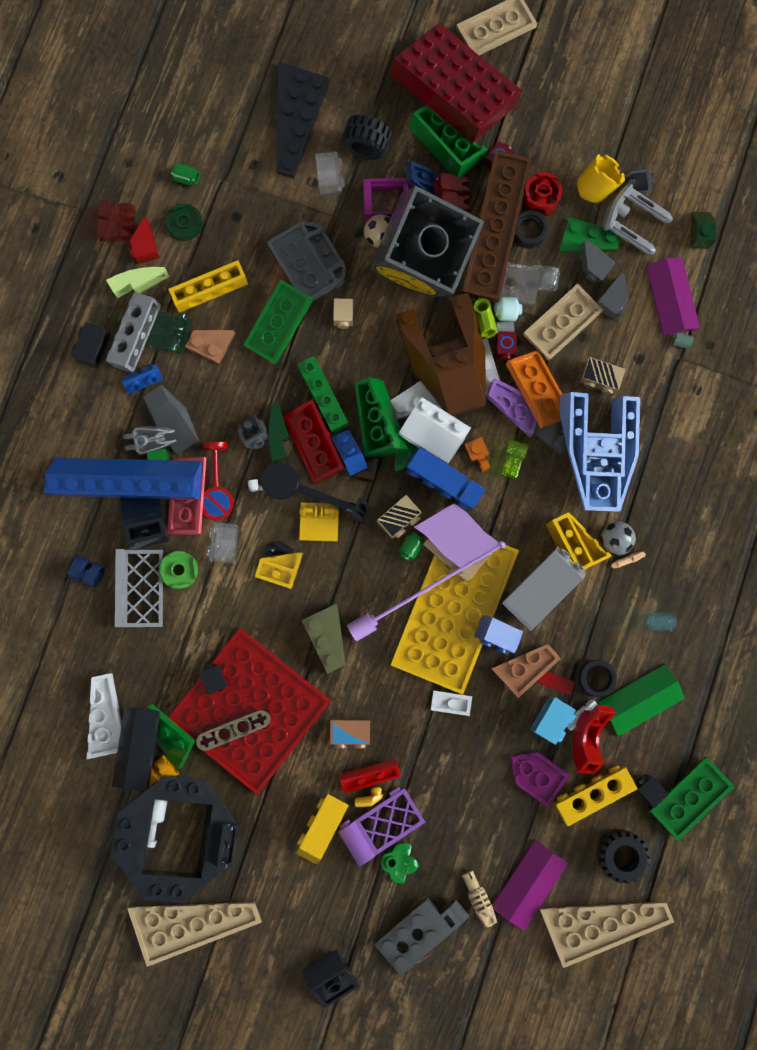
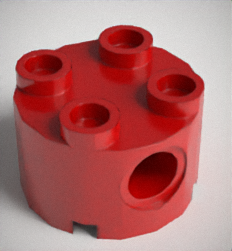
[523,172,562,216]

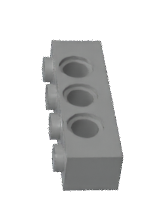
[106,292,161,373]

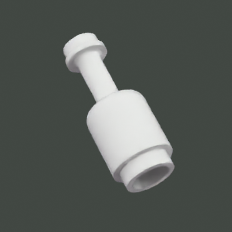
[147,799,167,848]

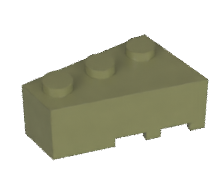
[302,603,346,674]

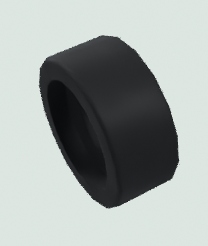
[513,210,548,248]
[578,660,617,697]

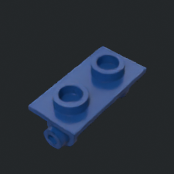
[122,364,163,394]

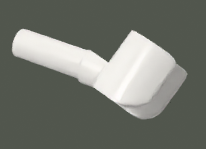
[248,480,263,492]

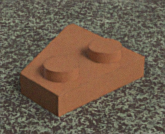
[185,330,236,364]

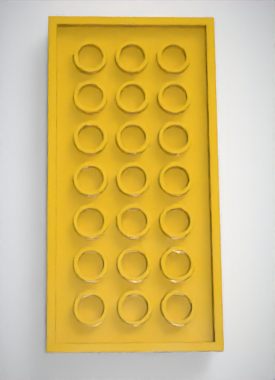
[391,542,519,695]

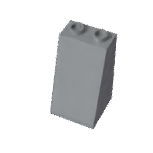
[502,547,586,631]

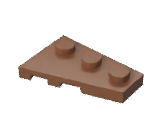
[491,644,561,698]

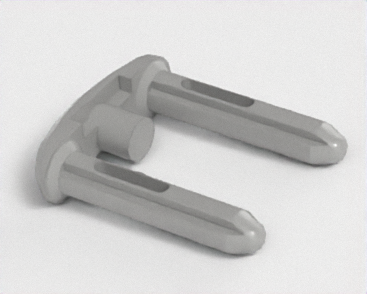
[603,184,673,255]

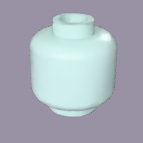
[494,297,522,322]

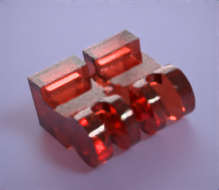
[434,173,471,213]
[97,200,135,242]

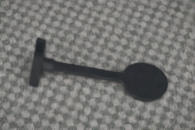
[261,462,370,525]

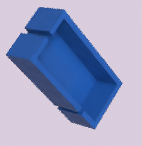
[404,447,486,510]

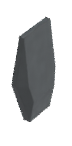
[143,385,199,455]

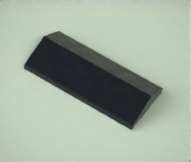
[112,706,161,791]

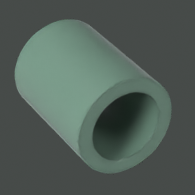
[673,332,694,349]

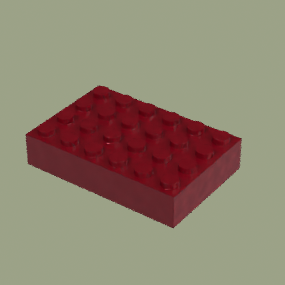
[389,23,522,144]

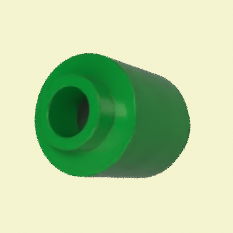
[171,163,200,186]
[398,532,424,562]

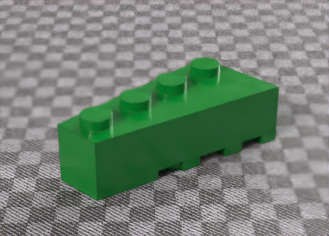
[409,105,488,179]
[355,378,408,458]

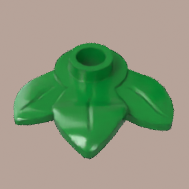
[380,843,419,884]

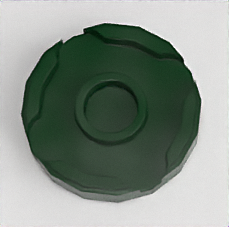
[165,203,203,241]

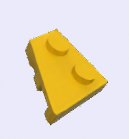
[255,552,303,589]

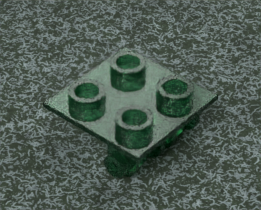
[147,311,193,355]

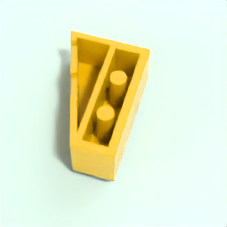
[546,512,612,570]
[296,794,349,865]

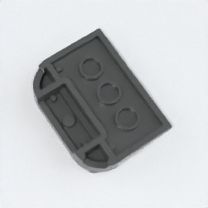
[267,221,346,302]

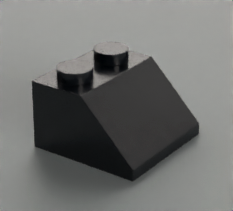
[301,949,360,1008]

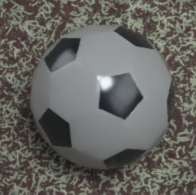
[601,521,636,555]

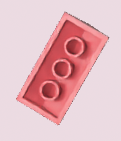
[167,457,206,535]

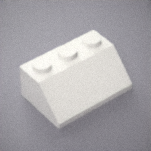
[398,397,471,464]

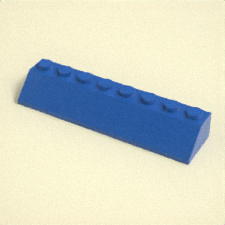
[44,458,202,500]

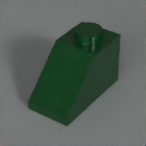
[691,212,716,249]

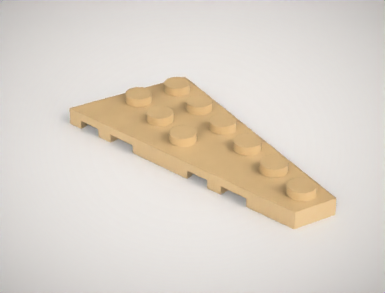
[539,901,674,968]
[127,902,261,967]

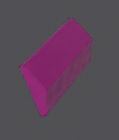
[646,258,700,337]
[492,840,568,931]

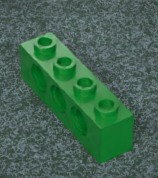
[297,356,349,435]

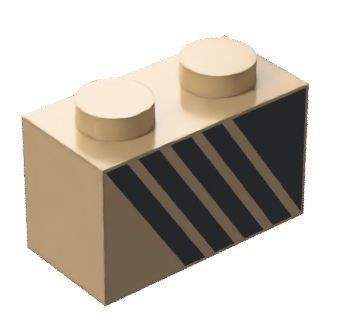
[579,357,626,395]
[377,495,421,539]

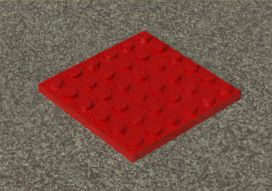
[169,628,332,795]

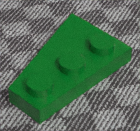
[558,217,621,254]

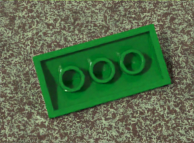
[598,664,685,737]

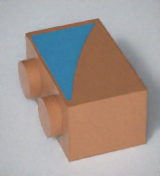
[330,719,370,748]

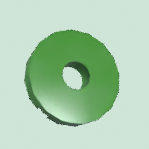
[159,551,198,589]

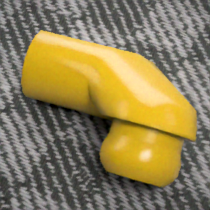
[355,787,383,808]

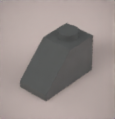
[580,239,616,283]
[597,273,628,320]

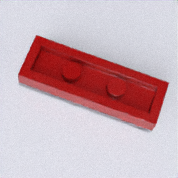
[339,759,401,793]

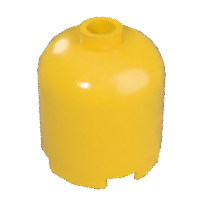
[577,154,625,203]

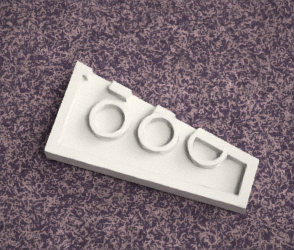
[87,673,122,759]

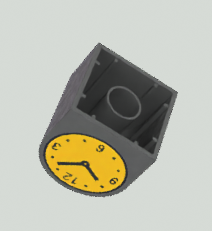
[371,186,484,297]

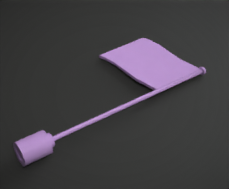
[347,504,505,641]

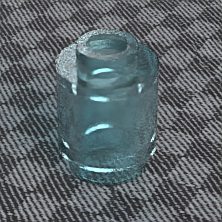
[647,612,677,632]

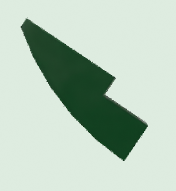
[268,401,290,463]

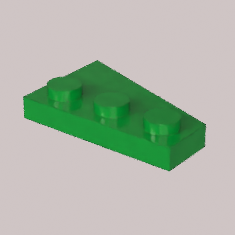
[147,704,195,771]

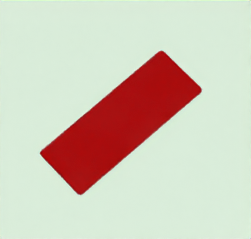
[536,671,575,695]

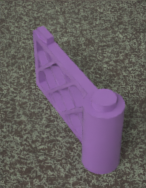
[338,787,426,866]

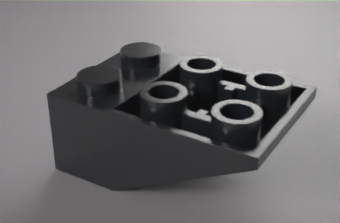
[120,498,169,550]

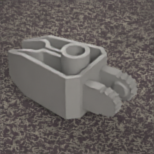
[123,426,176,454]

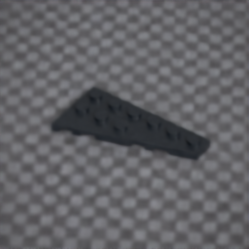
[276,61,330,179]

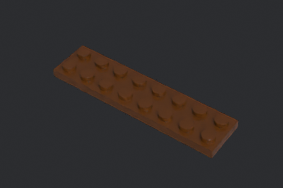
[462,150,532,302]

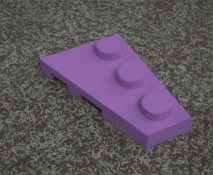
[486,378,537,437]

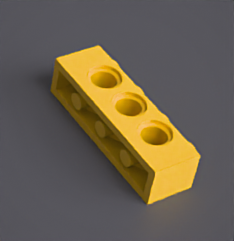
[169,260,248,313]
[553,765,638,826]

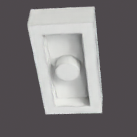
[430,691,472,716]

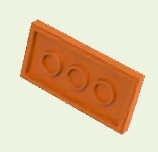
[506,350,562,429]

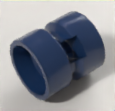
[68,555,105,589]

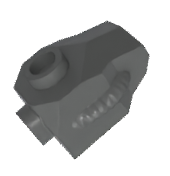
[619,167,655,195]
[238,414,268,449]

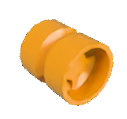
[149,755,179,787]

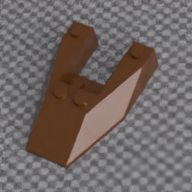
[396,293,486,416]

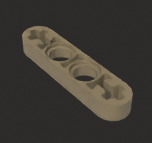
[196,710,271,751]

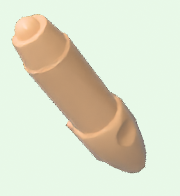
[611,552,646,569]

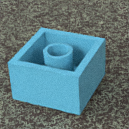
[530,697,576,745]

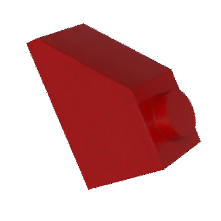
[129,217,160,264]

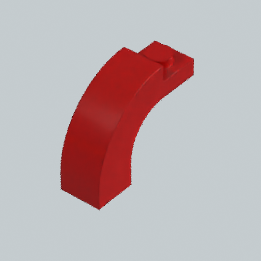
[572,705,616,774]

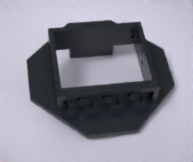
[110,775,238,903]

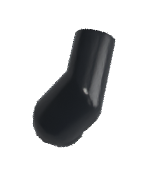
[265,541,295,556]

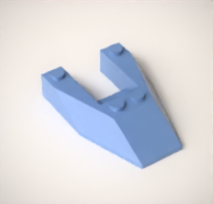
[560,392,640,512]

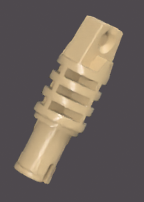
[461,870,497,928]

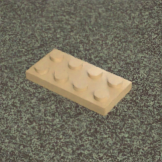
[456,0,537,55]
[523,284,603,361]

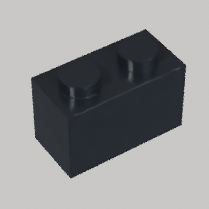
[71,322,111,369]

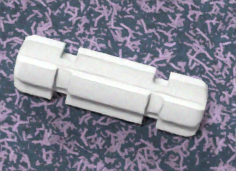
[566,700,598,731]

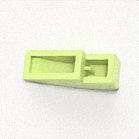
[106,267,169,298]

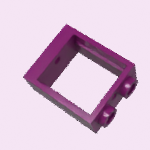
[363,178,412,222]

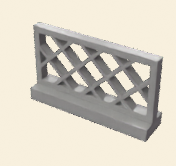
[115,549,163,628]

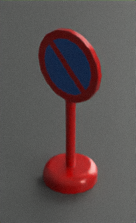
[201,442,234,521]

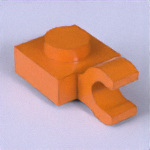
[464,437,490,473]

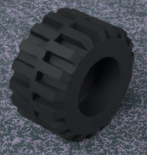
[341,114,392,160]
[596,829,651,884]

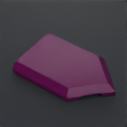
[510,752,570,807]

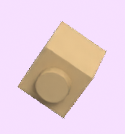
[334,299,353,329]

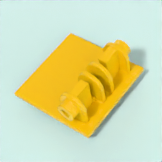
[299,502,339,542]

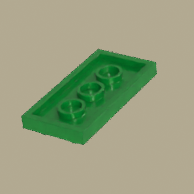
[244,279,313,364]
[649,757,734,841]

